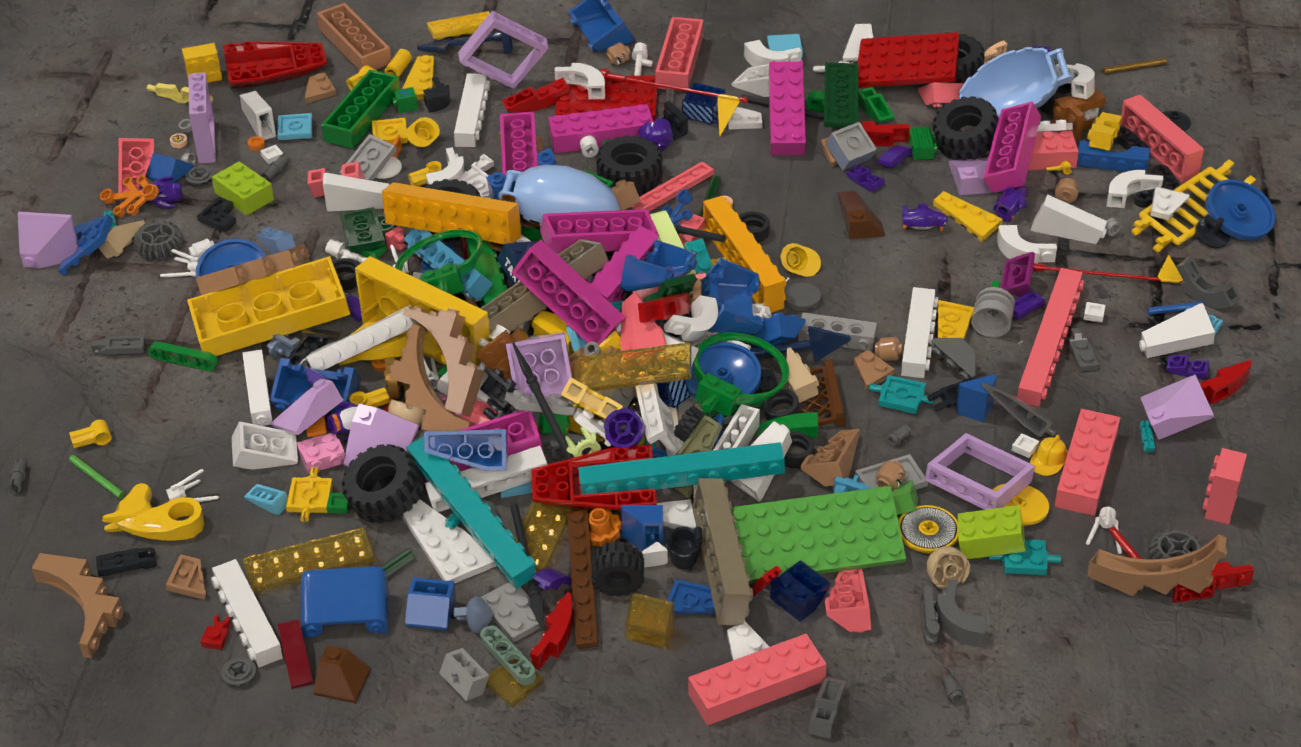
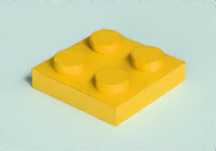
[372,118,408,144]

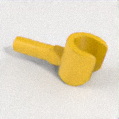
[1046,161,1072,175]

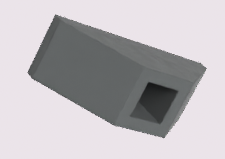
[931,338,976,381]

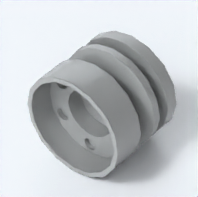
[971,287,1015,338]

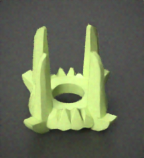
[565,426,601,457]

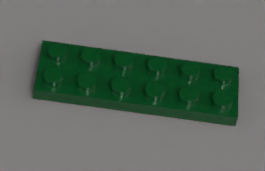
[824,62,858,128]

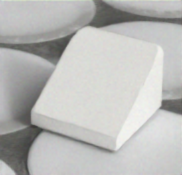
[642,542,668,568]

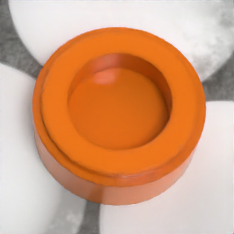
[248,136,265,151]

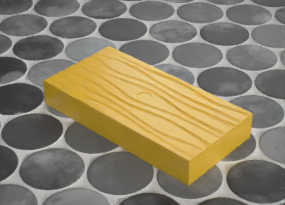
[187,256,350,356]
[355,256,491,374]

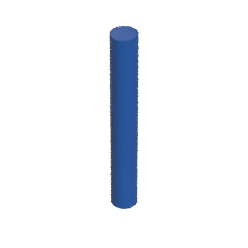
[1147,301,1203,315]

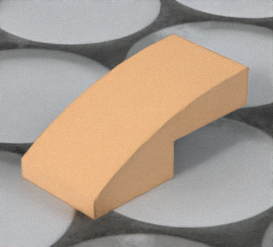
[984,40,1007,64]

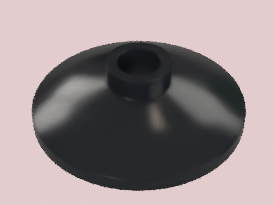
[1162,110,1191,131]

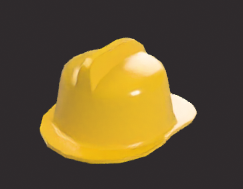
[406,117,440,147]
[780,243,821,277]
[1030,435,1068,476]

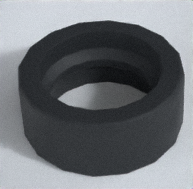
[739,211,770,243]
[332,258,359,291]
[762,389,801,421]
[784,432,814,468]

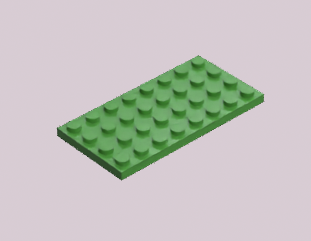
[731,486,906,584]

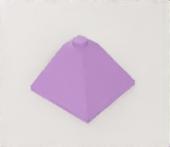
[949,157,1003,195]
[18,212,78,268]
[506,332,572,396]
[1140,375,1214,440]
[270,379,343,435]
[343,404,419,467]

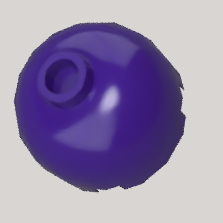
[638,119,673,151]
[604,408,645,448]

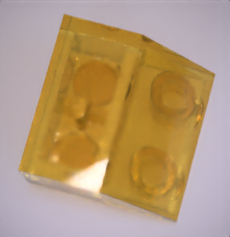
[625,593,674,650]

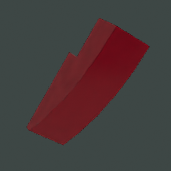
[277,619,313,689]

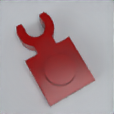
[200,615,231,650]

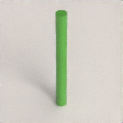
[69,455,125,499]

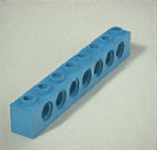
[404,228,493,301]

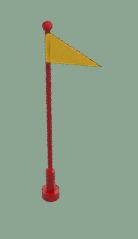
[600,68,748,136]
[1033,255,1183,284]

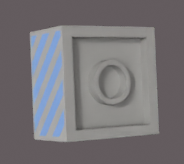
[825,122,877,171]

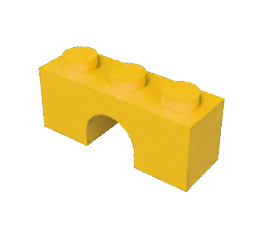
[1087,112,1122,151]
[561,377,623,420]

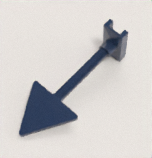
[417,17,513,54]
[740,326,851,362]

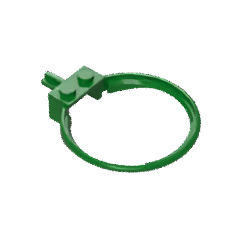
[395,229,483,295]
[693,332,789,417]

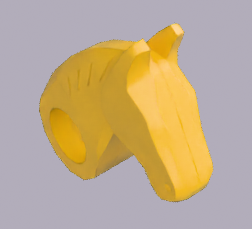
[337,321,408,365]
[102,483,205,541]

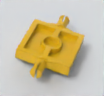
[286,467,333,522]

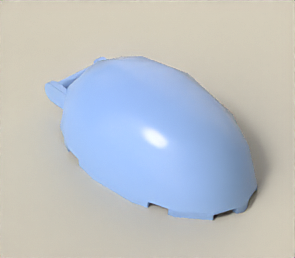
[959,47,1073,119]
[498,164,620,226]

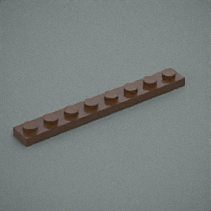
[567,509,599,650]

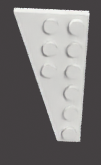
[402,499,497,583]

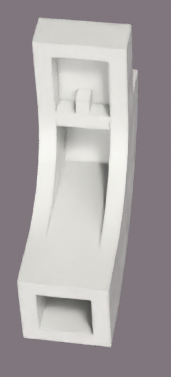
[744,40,802,67]
[555,63,605,99]
[1056,63,1095,99]
[426,147,465,184]
[1107,170,1163,208]
[997,225,1057,264]
[664,295,718,341]

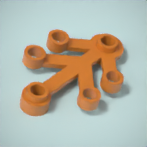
[100,175,159,218]

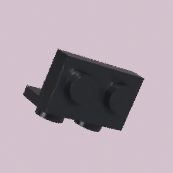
[480,367,519,411]

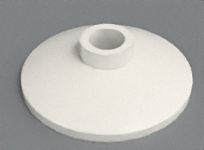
[375,157,402,179]

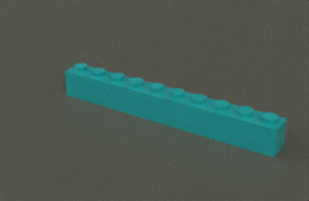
[406,436,537,589]
[578,442,785,495]

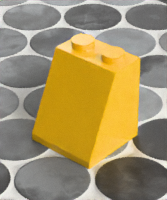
[532,311,574,357]

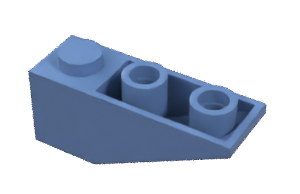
[256,227,296,254]

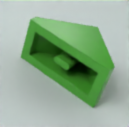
[892,480,919,515]

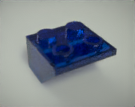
[770,560,831,622]

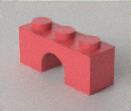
[308,162,365,198]

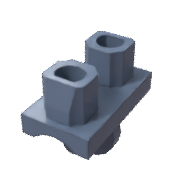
[267,334,300,357]

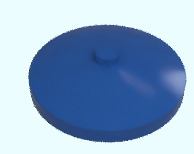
[1205,179,1275,241]
[196,239,266,278]
[683,342,761,399]

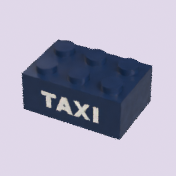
[497,241,537,286]

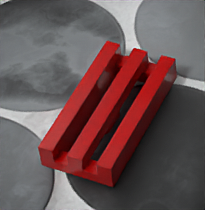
[751,566,782,597]

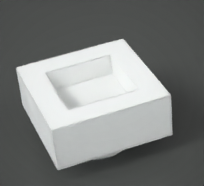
[260,145,283,164]
[1084,302,1105,322]
[1011,433,1039,458]

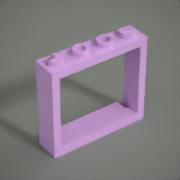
[458,11,548,89]
[189,73,216,164]
[925,433,1035,510]

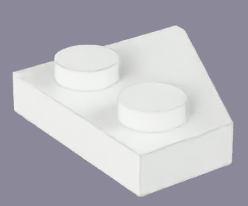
[728,107,762,129]
[1037,120,1073,132]
[1150,187,1190,220]
[574,408,611,447]
[657,499,696,530]
[727,621,769,660]

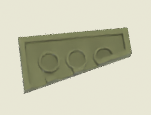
[671,415,722,499]

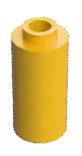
[384,49,412,77]

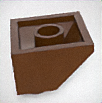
[314,645,371,703]

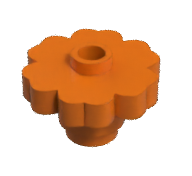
[589,508,622,547]

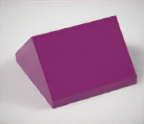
[1001,251,1035,296]

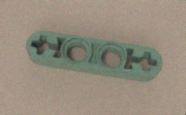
[480,626,536,685]

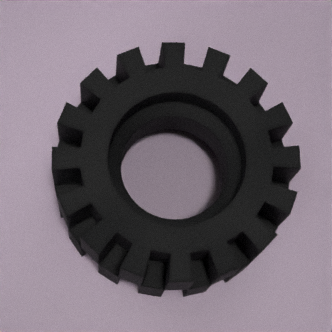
[674,406,707,443]

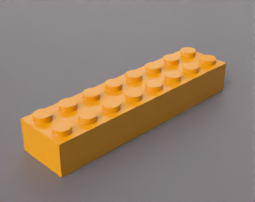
[382,182,521,244]
[703,196,786,313]

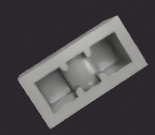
[440,648,489,701]

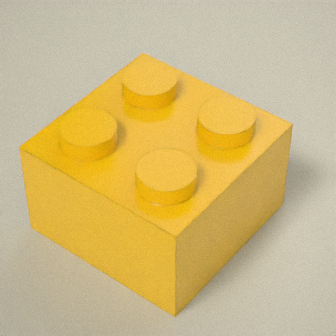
[182,43,222,83]

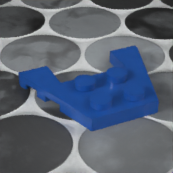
[58,214,113,276]

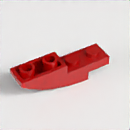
[501,78,570,113]
[840,121,910,146]
[638,293,691,323]
[1199,360,1252,404]
[1172,561,1254,603]
[530,592,573,670]

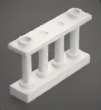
[635,376,684,456]

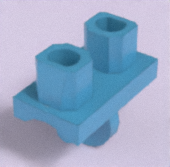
[833,474,871,493]

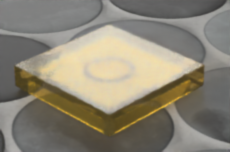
[486,659,544,708]

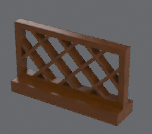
[800,359,846,427]

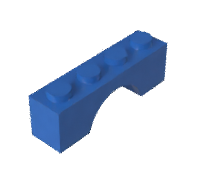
[1077,140,1150,174]

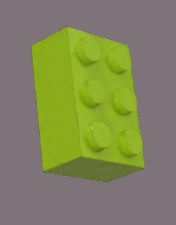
[212,161,274,216]
[958,505,1026,559]

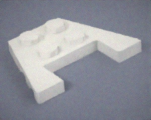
[457,154,494,199]

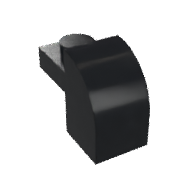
[423,77,451,113]

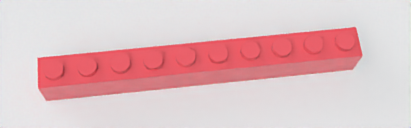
[1017,268,1085,407]

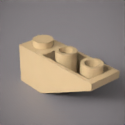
[98,220,145,259]
[787,347,819,403]

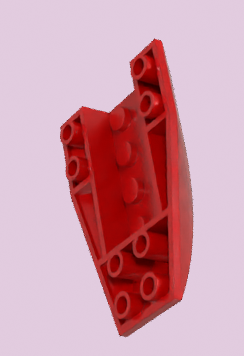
[223,41,327,89]
[531,444,657,510]

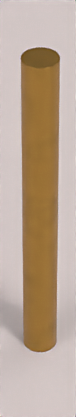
[1103,58,1167,74]

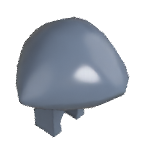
[454,596,493,635]

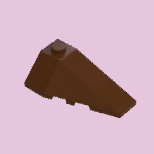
[838,191,885,239]

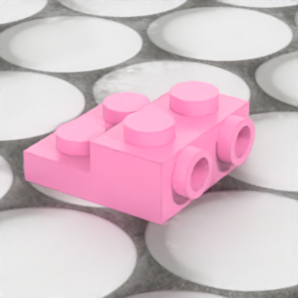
[297,433,345,474]

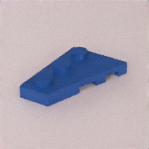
[664,579,715,614]

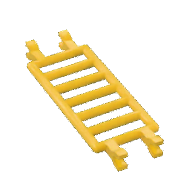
[1131,160,1256,253]

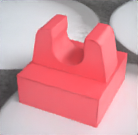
[385,226,406,251]

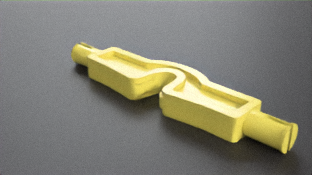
[147,83,213,103]

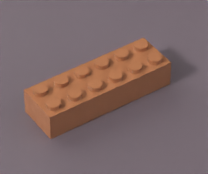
[317,3,391,71]

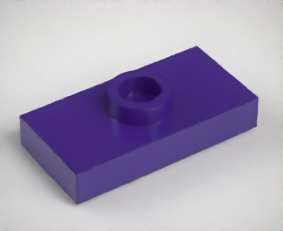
[1013,290,1046,320]

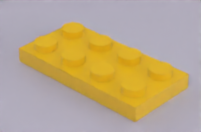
[427,11,490,40]

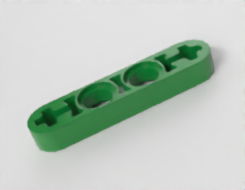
[148,341,219,372]

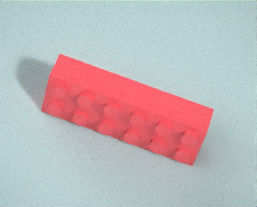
[655,17,704,91]
[1121,95,1204,183]
[1054,409,1120,516]
[688,634,827,726]

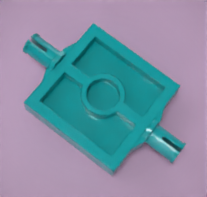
[869,375,935,414]
[989,539,1061,575]

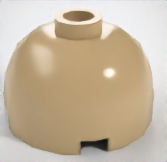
[388,399,426,427]
[926,546,970,589]

